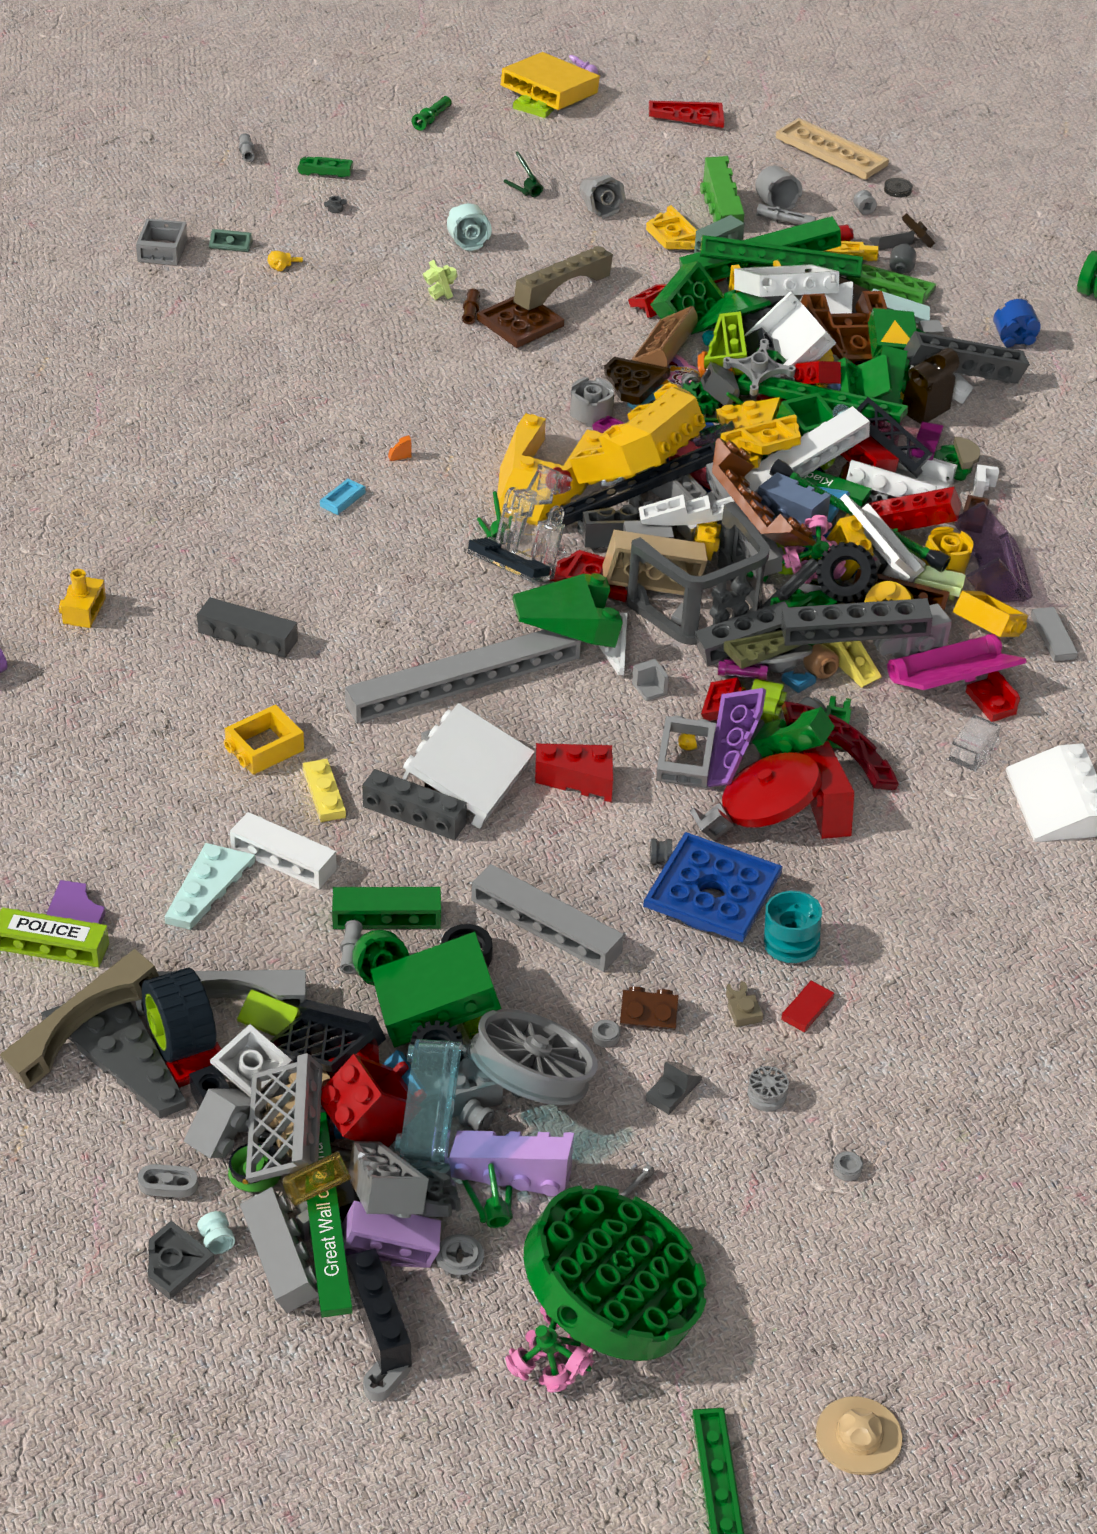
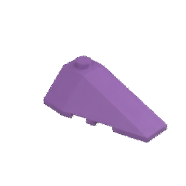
[707,688,766,787]

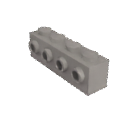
[240,1187,319,1313]

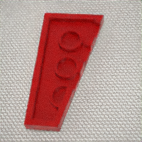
[648,100,724,128]

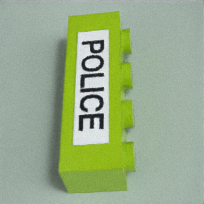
[0,907,109,968]

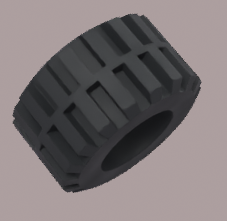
[816,542,878,604]

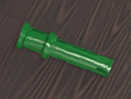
[411,96,452,130]

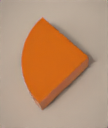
[388,435,411,461]

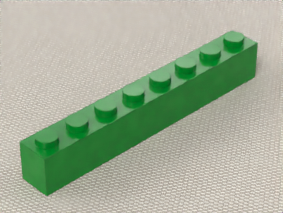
[679,216,841,281]

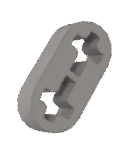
[363,1362,411,1402]

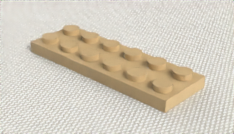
[776,118,889,180]

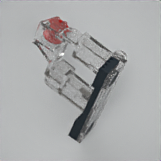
[467,464,573,583]

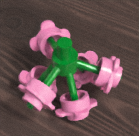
[782,515,846,584]
[505,1306,594,1392]

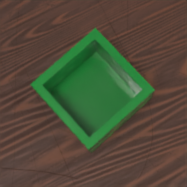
[776,393,836,437]

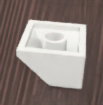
[210,1024,292,1098]

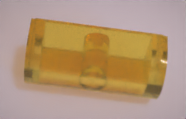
[283,1151,351,1206]

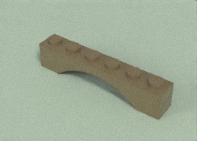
[514,246,613,310]
[0,949,159,1089]

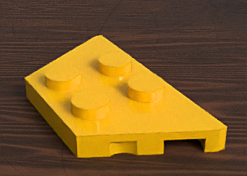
[646,205,697,250]
[721,414,801,455]

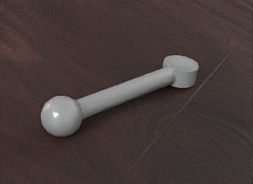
[620,1164,654,1197]

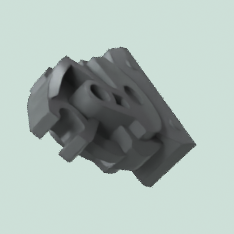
[416,1164,461,1217]

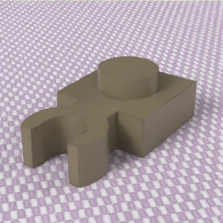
[726,981,763,1027]

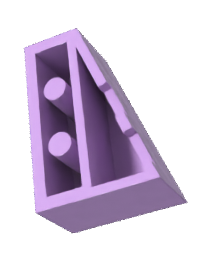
[341,1201,441,1268]

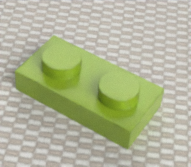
[513,95,554,118]

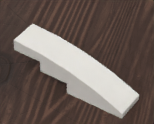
[639,494,735,526]

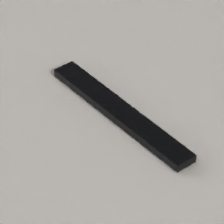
[546,443,715,531]

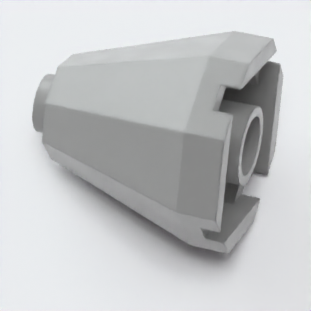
[579,175,626,218]

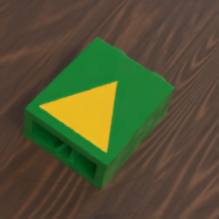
[868,308,917,358]

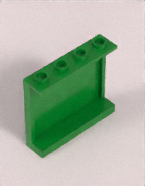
[370,932,502,1048]

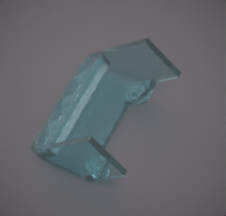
[395,1039,467,1164]

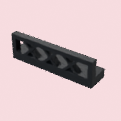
[856,397,933,478]

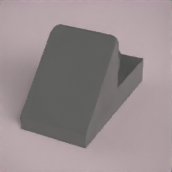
[646,1061,702,1115]

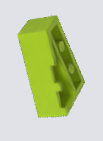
[704,311,747,375]

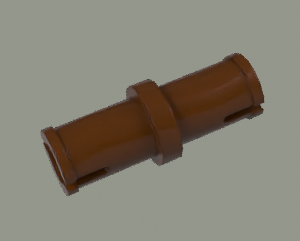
[462,289,480,325]

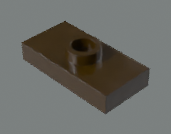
[902,213,935,248]

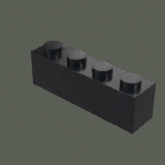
[346,1248,412,1375]

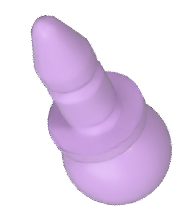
[569,55,598,75]

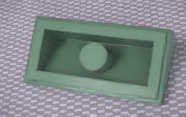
[209,229,253,252]

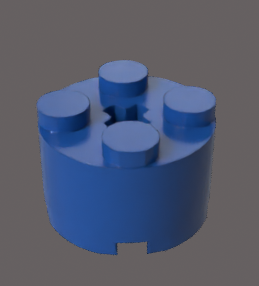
[993,299,1041,348]

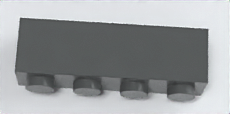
[197,597,298,658]

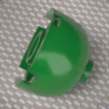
[352,929,409,986]

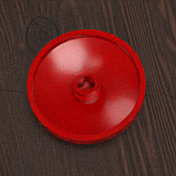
[722,752,822,827]

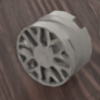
[747,1066,789,1112]

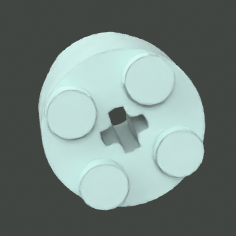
[447,203,492,251]

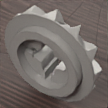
[436,1234,484,1279]

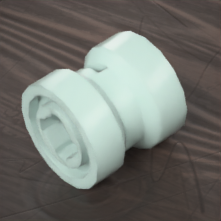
[197,1211,235,1255]

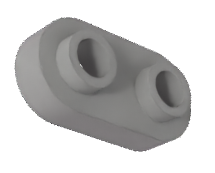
[137,1164,198,1198]

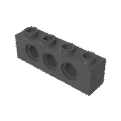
[695,601,789,667]

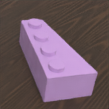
[449,1130,574,1196]

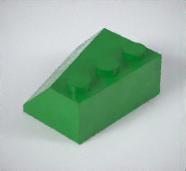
[650,261,725,322]

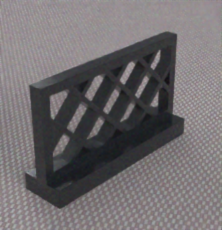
[270,999,386,1073]

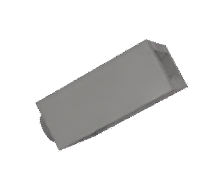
[136,218,188,265]
[656,715,716,788]

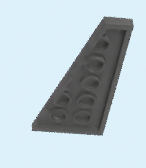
[41,1002,187,1118]

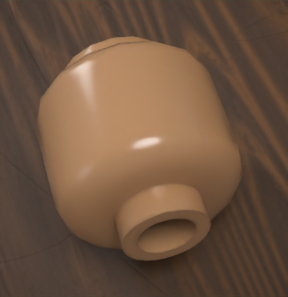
[803,644,839,679]

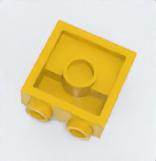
[826,515,874,581]
[693,521,721,561]

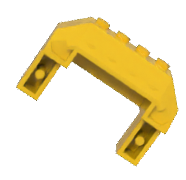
[569,382,706,485]

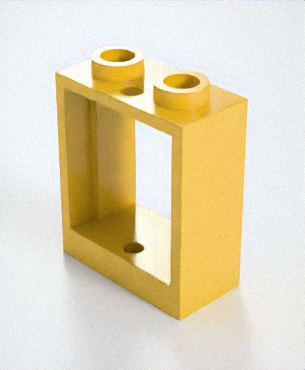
[953,591,1029,637]
[224,704,304,775]

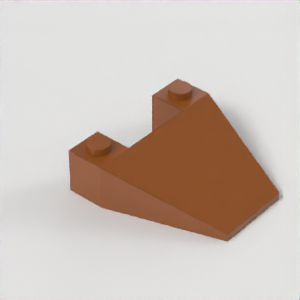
[800,291,887,362]

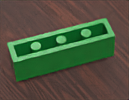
[332,887,441,929]

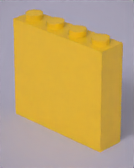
[501,52,600,110]

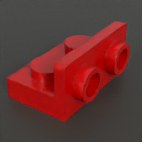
[628,284,667,318]
[965,671,1020,722]
[701,677,746,721]

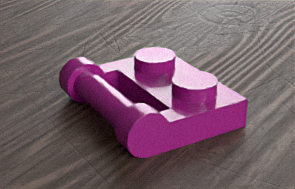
[718,659,768,681]

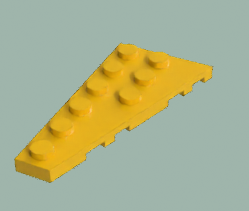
[716,397,781,469]

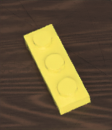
[303,759,346,822]

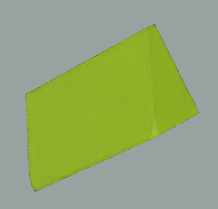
[237,990,300,1036]

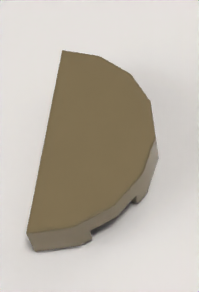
[953,437,980,469]

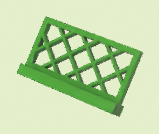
[846,264,936,304]

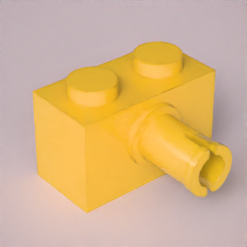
[59,569,106,628]

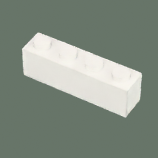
[230,812,337,889]

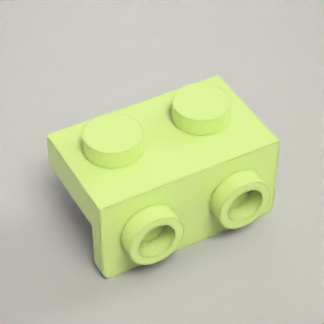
[914,565,966,601]

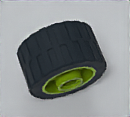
[142,967,217,1063]

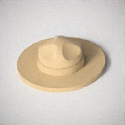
[816,1396,902,1475]

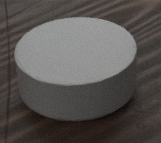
[592,1020,620,1048]
[833,1151,863,1181]

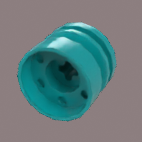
[764,891,822,963]

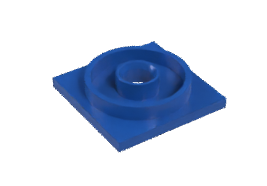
[643,832,783,943]

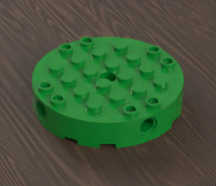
[523,1185,707,1361]

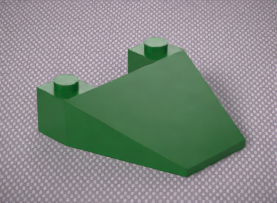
[512,573,623,648]

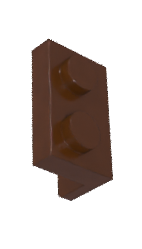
[620,986,679,1030]

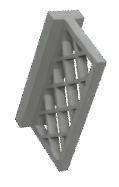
[245,1053,323,1183]

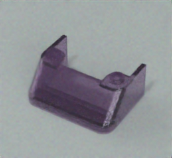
[952,501,1033,602]

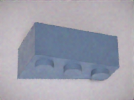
[758,473,831,536]

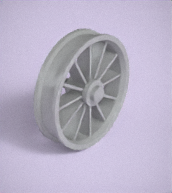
[469,1009,598,1105]

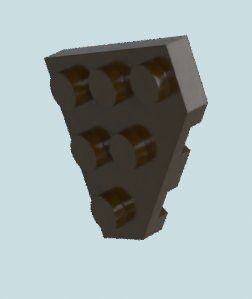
[604,357,670,405]

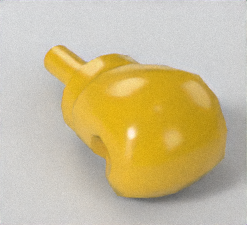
[267,250,303,271]

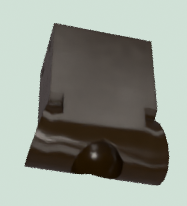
[902,348,959,424]

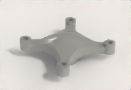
[723,339,796,396]

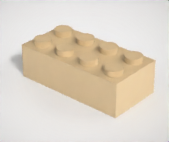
[602,530,707,595]

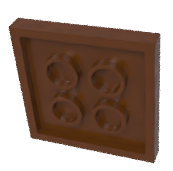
[477,296,565,348]

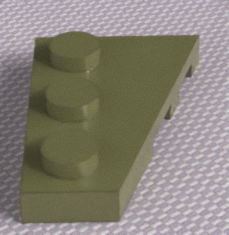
[723,630,801,669]

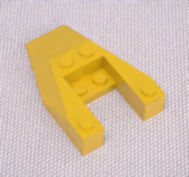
[495,413,602,526]

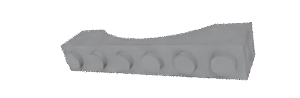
[136,969,307,1016]

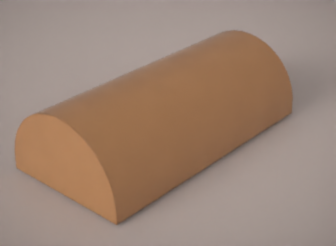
[631,306,698,367]

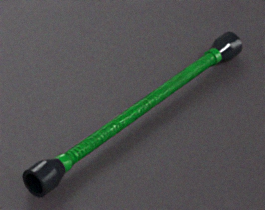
[769,459,951,573]

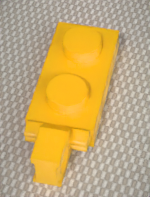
[824,241,878,261]

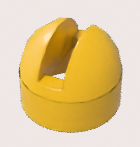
[678,733,697,751]

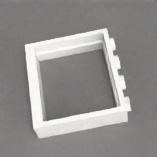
[734,265,839,297]

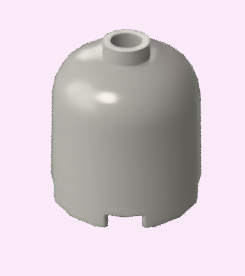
[755,165,802,211]

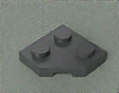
[148,1221,215,1300]

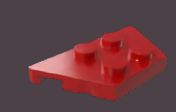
[542,550,627,602]

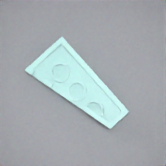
[165,843,255,930]

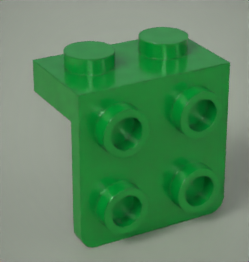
[838,354,892,399]

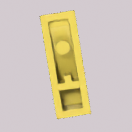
[822,641,882,688]

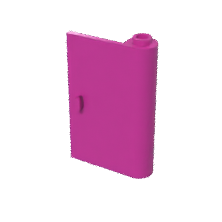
[887,633,1027,690]

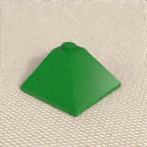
[691,290,771,335]

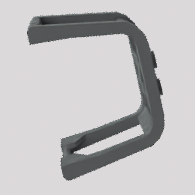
[627,502,769,645]

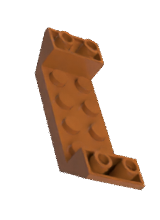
[712,438,816,547]

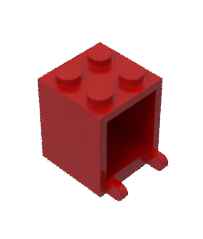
[321,1054,428,1148]

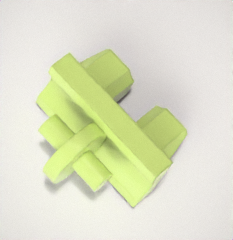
[423,259,458,300]

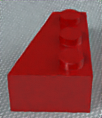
[535,743,613,803]

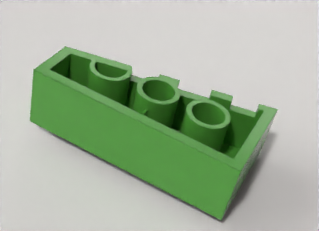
[700,156,744,223]

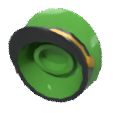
[228,1143,281,1192]

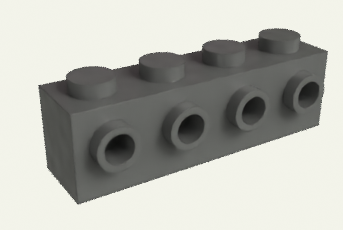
[362,769,467,840]

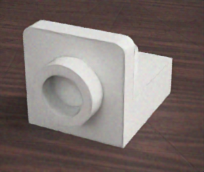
[973,464,999,497]

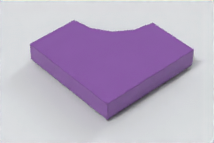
[46,880,105,924]

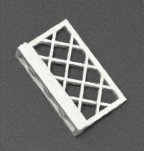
[840,494,925,582]

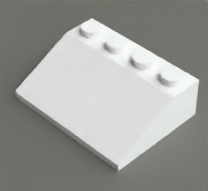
[1006,743,1097,842]

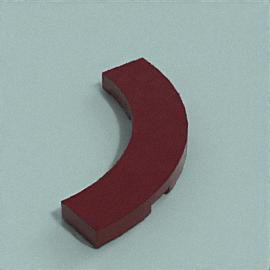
[782,701,899,790]

